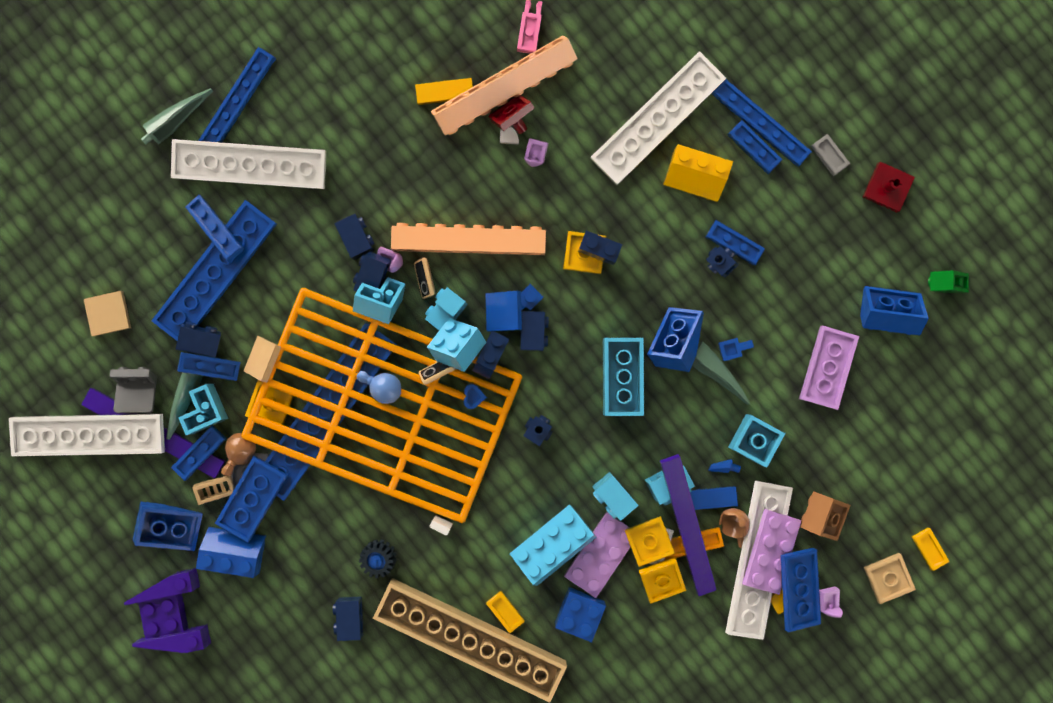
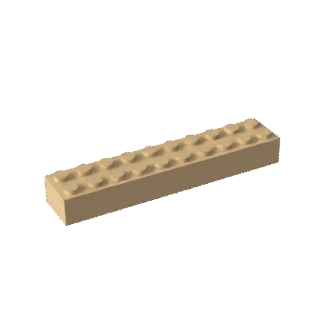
[373,578,567,702]

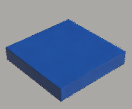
[485,291,522,332]

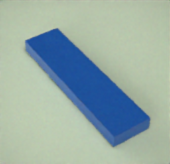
[185,195,244,262]

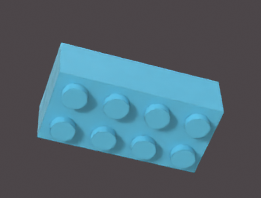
[603,338,644,416]
[510,504,597,586]

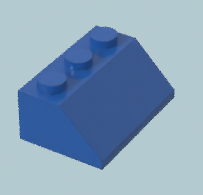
[860,286,929,336]
[196,527,266,578]

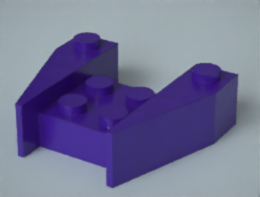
[124,568,211,653]

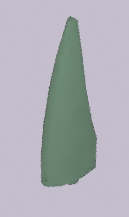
[141,88,213,145]
[692,341,750,405]
[166,372,203,440]

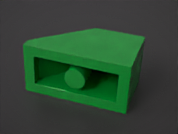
[928,270,969,293]

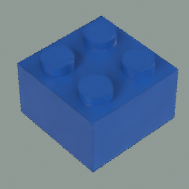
[555,587,606,642]

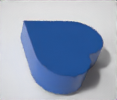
[464,384,487,409]

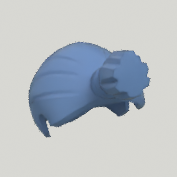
[357,371,401,404]

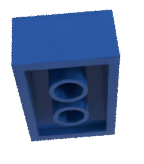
[647,307,704,372]
[133,502,203,551]

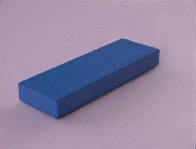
[728,120,783,174]
[705,220,765,266]
[177,352,241,381]
[171,426,227,481]
[690,486,738,510]

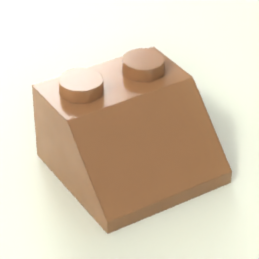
[800,491,851,541]

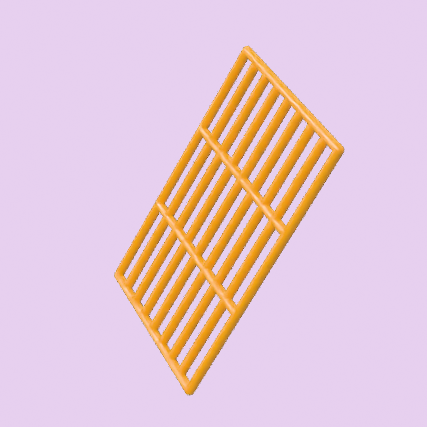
[241,288,522,523]

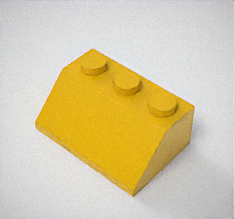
[663,144,733,202]

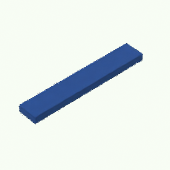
[198,47,276,143]
[712,79,812,167]

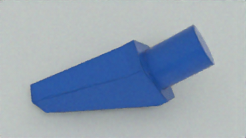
[708,459,741,473]

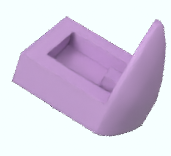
[524,138,549,167]
[377,247,403,273]
[819,586,843,618]

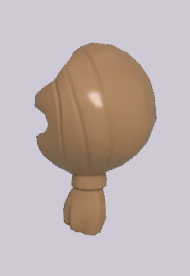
[221,433,256,476]
[719,508,750,548]

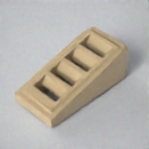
[192,476,235,505]

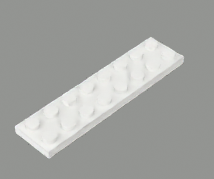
[590,51,726,185]
[171,139,327,189]
[9,414,165,456]
[725,480,793,640]

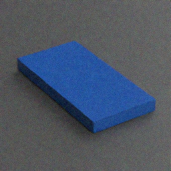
[215,456,288,543]
[780,548,821,632]

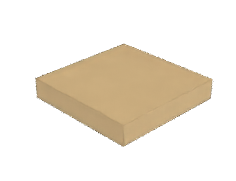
[84,291,131,337]
[244,336,281,383]
[864,553,916,604]

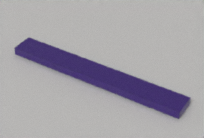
[81,388,226,478]
[660,454,717,596]

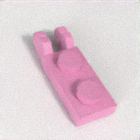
[517,0,542,54]

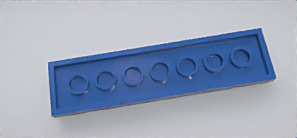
[151,200,277,341]

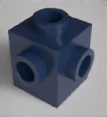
[706,246,739,278]
[523,415,553,446]

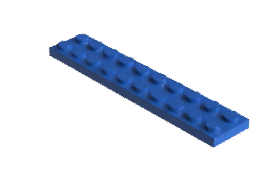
[265,323,397,501]

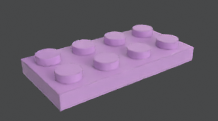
[799,325,859,410]
[742,509,801,595]
[564,512,631,598]

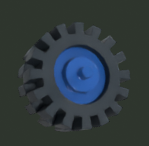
[359,539,397,578]

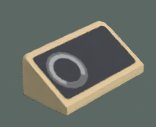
[414,258,436,299]
[419,362,456,385]

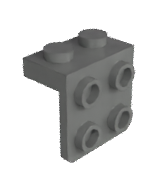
[110,367,157,413]

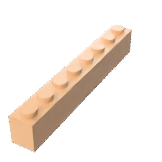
[431,36,577,135]
[391,223,546,255]

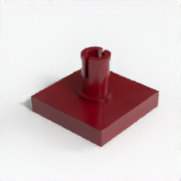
[488,95,534,134]
[863,161,915,213]

